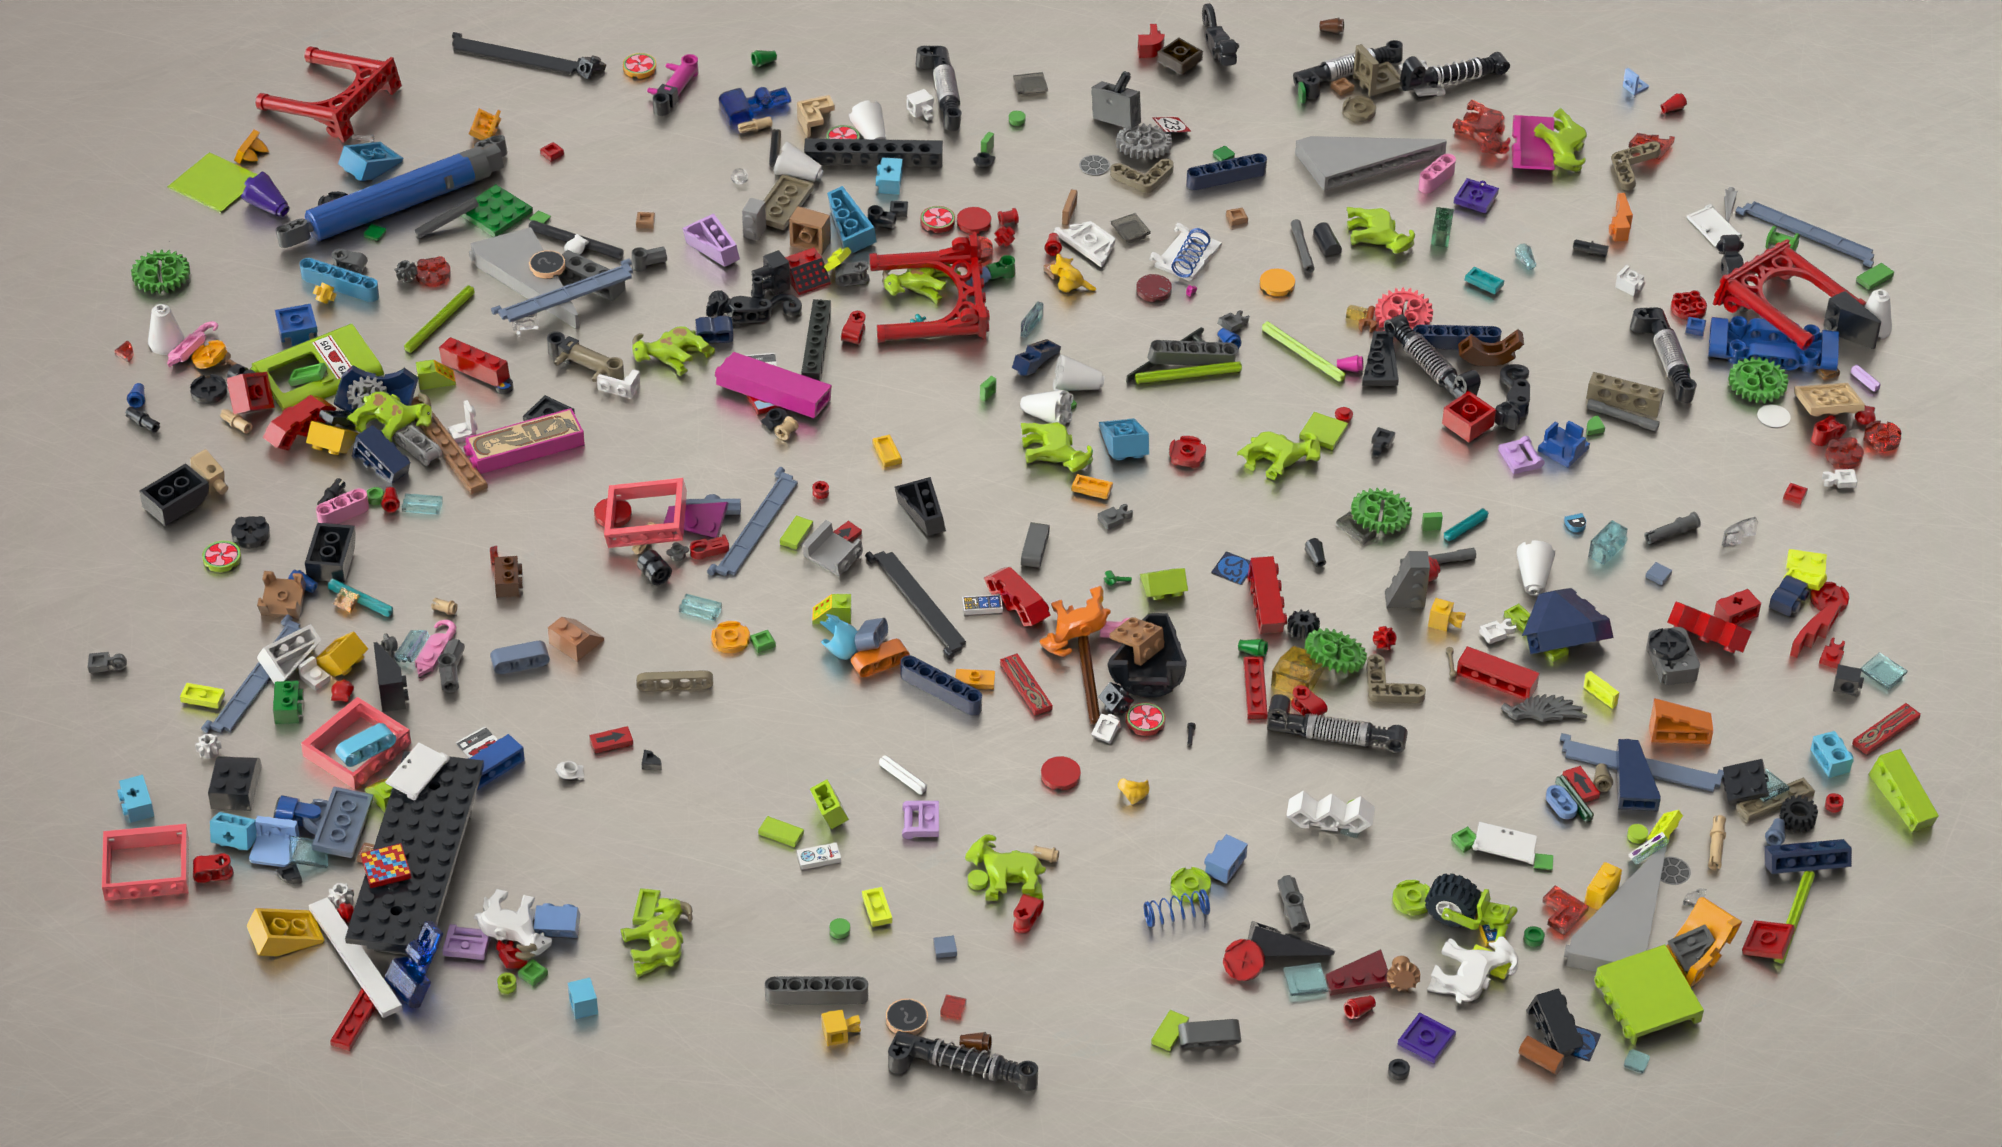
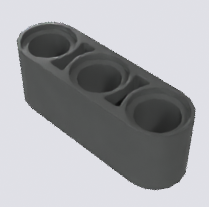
[1021,522,1050,568]
[1178,1019,1242,1048]

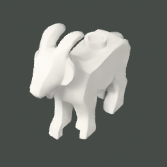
[1427,937,1519,1004]

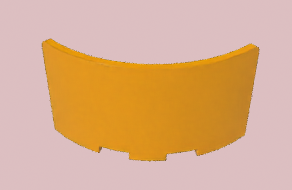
[1667,897,1742,987]

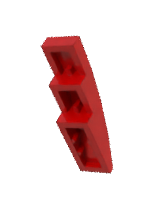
[1790,600,1842,658]

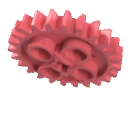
[1375,287,1433,331]

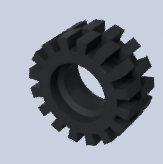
[1779,795,1818,833]

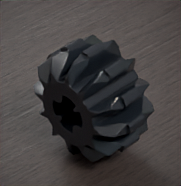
[1287,609,1320,641]

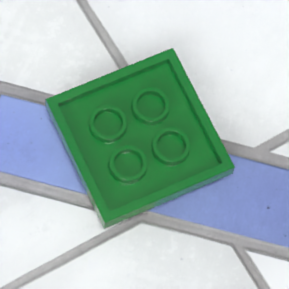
[461,184,533,237]

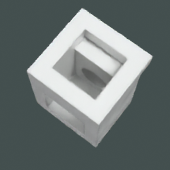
[1615,265,1645,296]

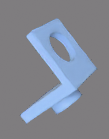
[1623,68,1649,95]

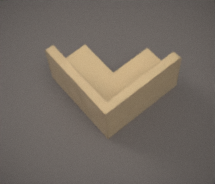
[797,95,835,138]

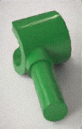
[1103,570,1132,586]

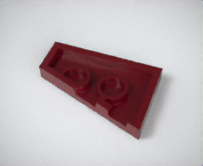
[1325,949,1391,996]

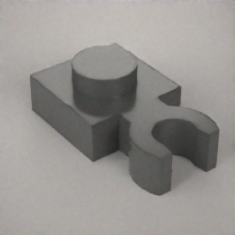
[1217,310,1250,332]
[1098,504,1133,530]

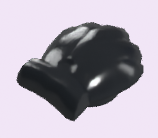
[973,152,996,167]
[760,408,787,430]

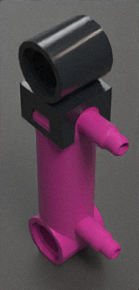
[647,54,699,116]

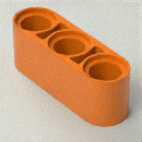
[851,638,910,677]

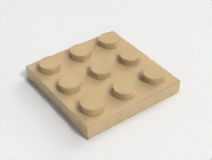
[1794,383,1865,416]

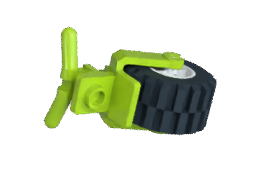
[1425,873,1518,942]

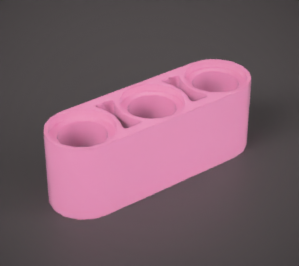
[1418,154,1456,194]
[316,488,369,524]

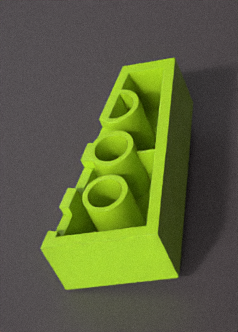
[1868,748,1939,832]

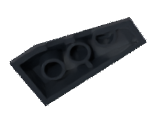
[1248,921,1335,956]

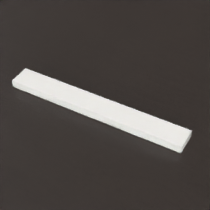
[309,897,402,1018]

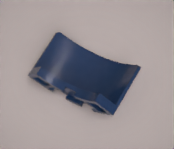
[334,365,419,413]

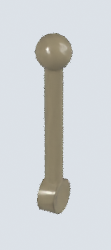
[1446,647,1457,678]

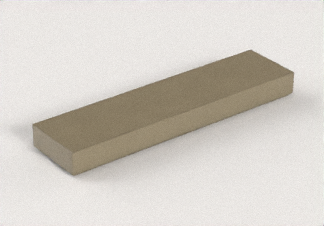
[1736,777,1815,822]

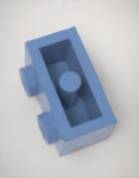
[1204,834,1248,884]
[534,903,581,938]

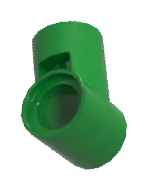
[986,255,1016,280]

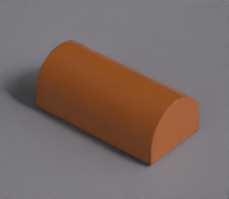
[1518,1035,1564,1075]

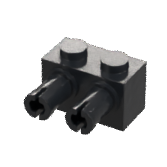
[751,250,790,295]

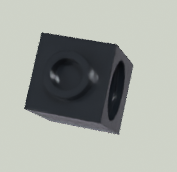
[1833,664,1864,696]

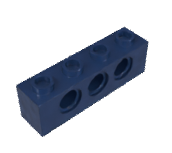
[1765,839,1852,874]

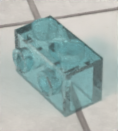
[1588,520,1628,565]

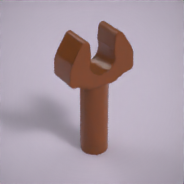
[1358,306,1377,333]

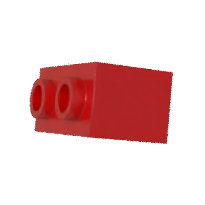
[1714,589,1761,625]

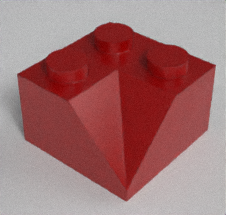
[1442,391,1496,442]

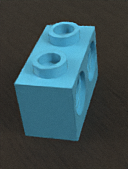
[1810,731,1854,778]

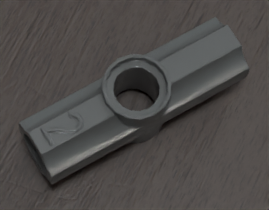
[1277,875,1310,934]

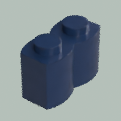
[695,316,733,344]
[1769,575,1809,617]

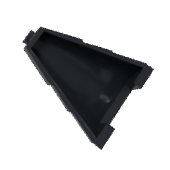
[1107,613,1187,698]

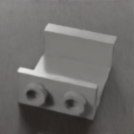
[802,520,863,576]

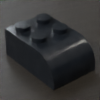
[139,463,209,526]
[305,523,356,582]
[208,756,262,811]

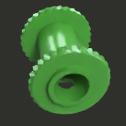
[1765,226,1800,251]

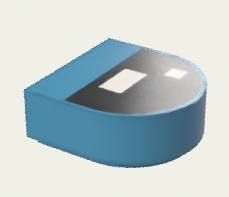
[1564,513,1586,532]

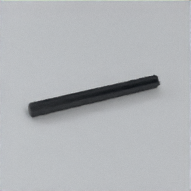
[528,220,624,259]

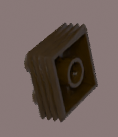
[1157,37,1203,75]

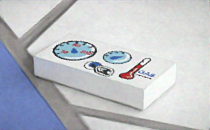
[797,842,841,870]

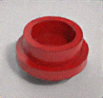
[1335,407,1353,423]
[337,903,354,924]

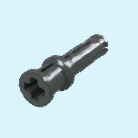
[1644,512,1701,544]

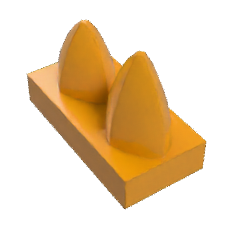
[234,129,269,164]

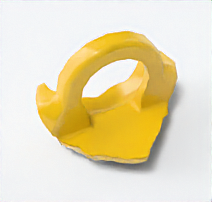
[1118,778,1150,804]

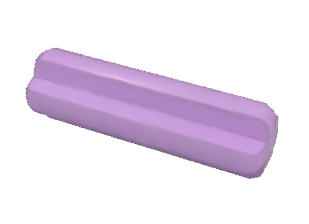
[1851,365,1881,392]

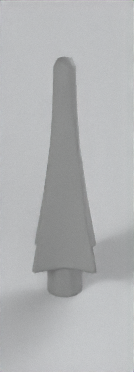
[1724,187,1738,223]

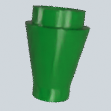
[751,50,777,67]
[1238,639,1268,657]

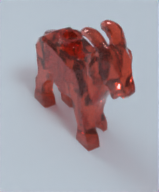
[1452,99,1511,155]

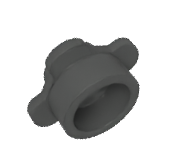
[666,542,689,561]
[381,633,398,656]

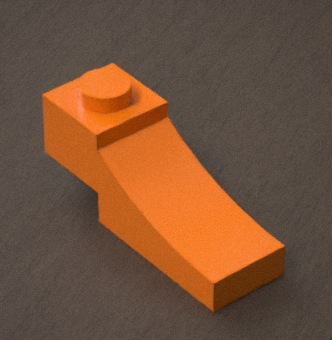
[1609,193,1633,242]

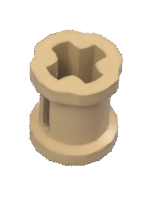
[774,416,799,440]

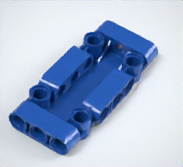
[1708,316,1839,373]

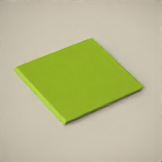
[167,152,258,212]

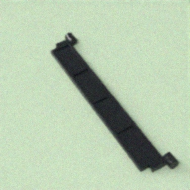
[452,32,581,75]
[865,551,966,659]

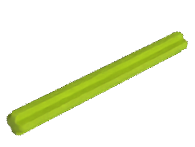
[404,285,475,353]
[1262,321,1346,382]
[1135,361,1242,384]
[1774,871,1815,964]

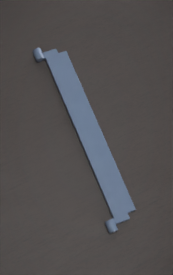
[1736,201,1875,268]
[491,258,633,322]
[707,467,798,576]
[201,614,301,733]
[1560,733,1724,792]

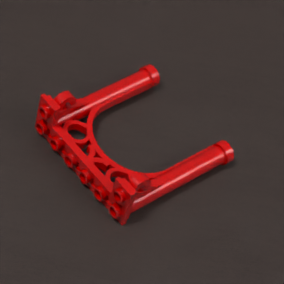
[255,46,402,143]
[869,232,990,343]
[1712,239,1867,351]

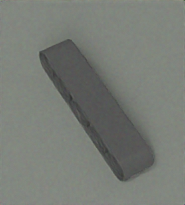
[1147,340,1238,366]
[765,976,869,1005]

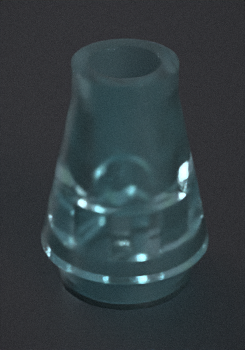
[1515,243,1537,270]

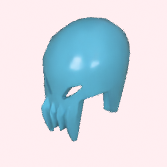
[820,614,859,660]

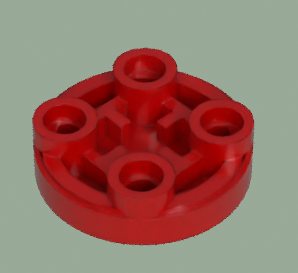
[1671,290,1707,320]

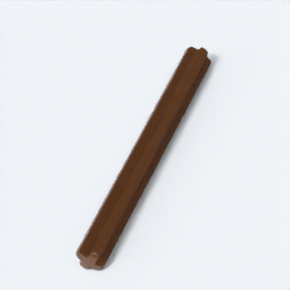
[1078,636,1100,725]

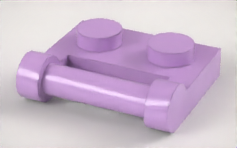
[1498,436,1545,474]
[902,801,939,839]
[442,924,491,960]

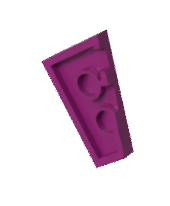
[664,502,729,538]

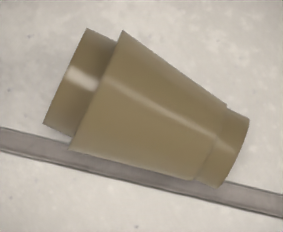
[1593,763,1613,792]

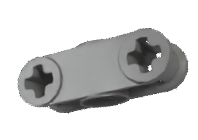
[394,425,443,466]

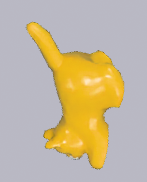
[1050,254,1096,293]

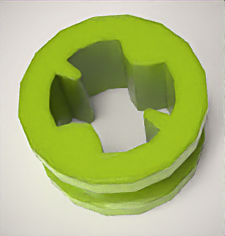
[497,973,517,994]

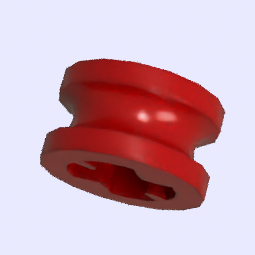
[812,481,829,499]
[1825,793,1844,813]

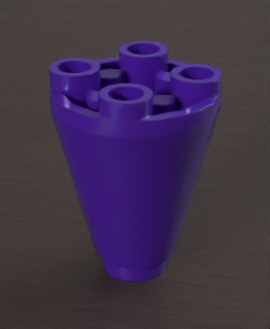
[241,171,290,217]

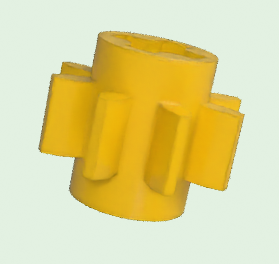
[313,283,337,304]

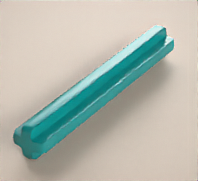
[328,579,394,617]

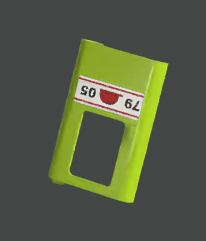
[250,324,384,411]

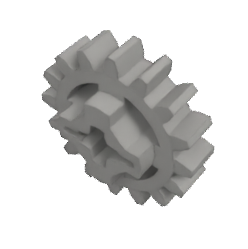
[347,376,388,409]

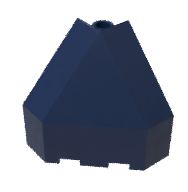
[1522,588,1614,654]

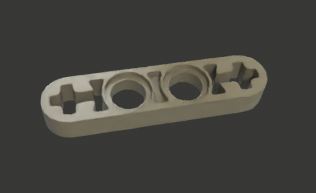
[636,670,713,692]

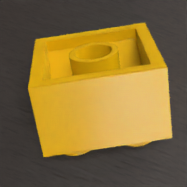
[306,421,360,455]
[316,631,368,677]

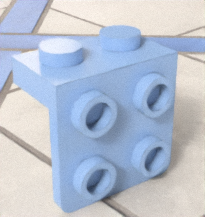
[249,816,300,867]

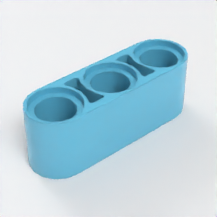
[335,723,396,767]

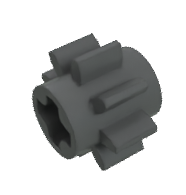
[394,260,418,282]

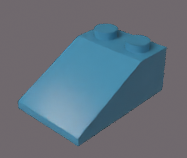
[338,142,404,181]
[1099,418,1149,460]

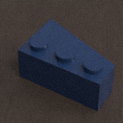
[352,425,411,484]

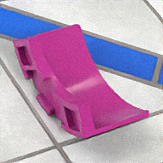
[1512,115,1555,170]

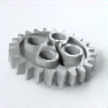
[1116,123,1172,160]

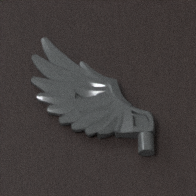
[1501,694,1587,722]

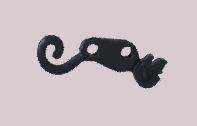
[1202,3,1239,66]
[1716,234,1749,312]
[706,290,802,324]
[1494,364,1530,430]

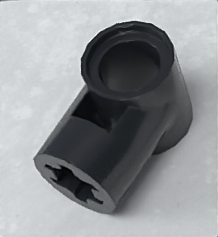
[867,205,897,229]

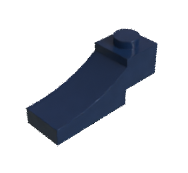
[1012,339,1061,376]

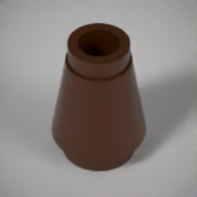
[1319,17,1344,34]
[959,1032,992,1053]

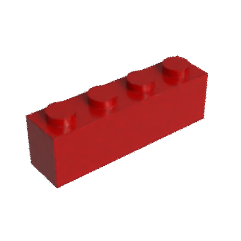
[439,337,510,387]
[1456,646,1540,700]

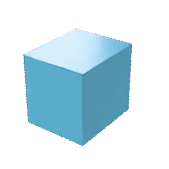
[568,977,598,1019]

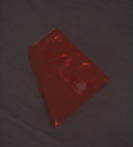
[1628,133,1675,160]

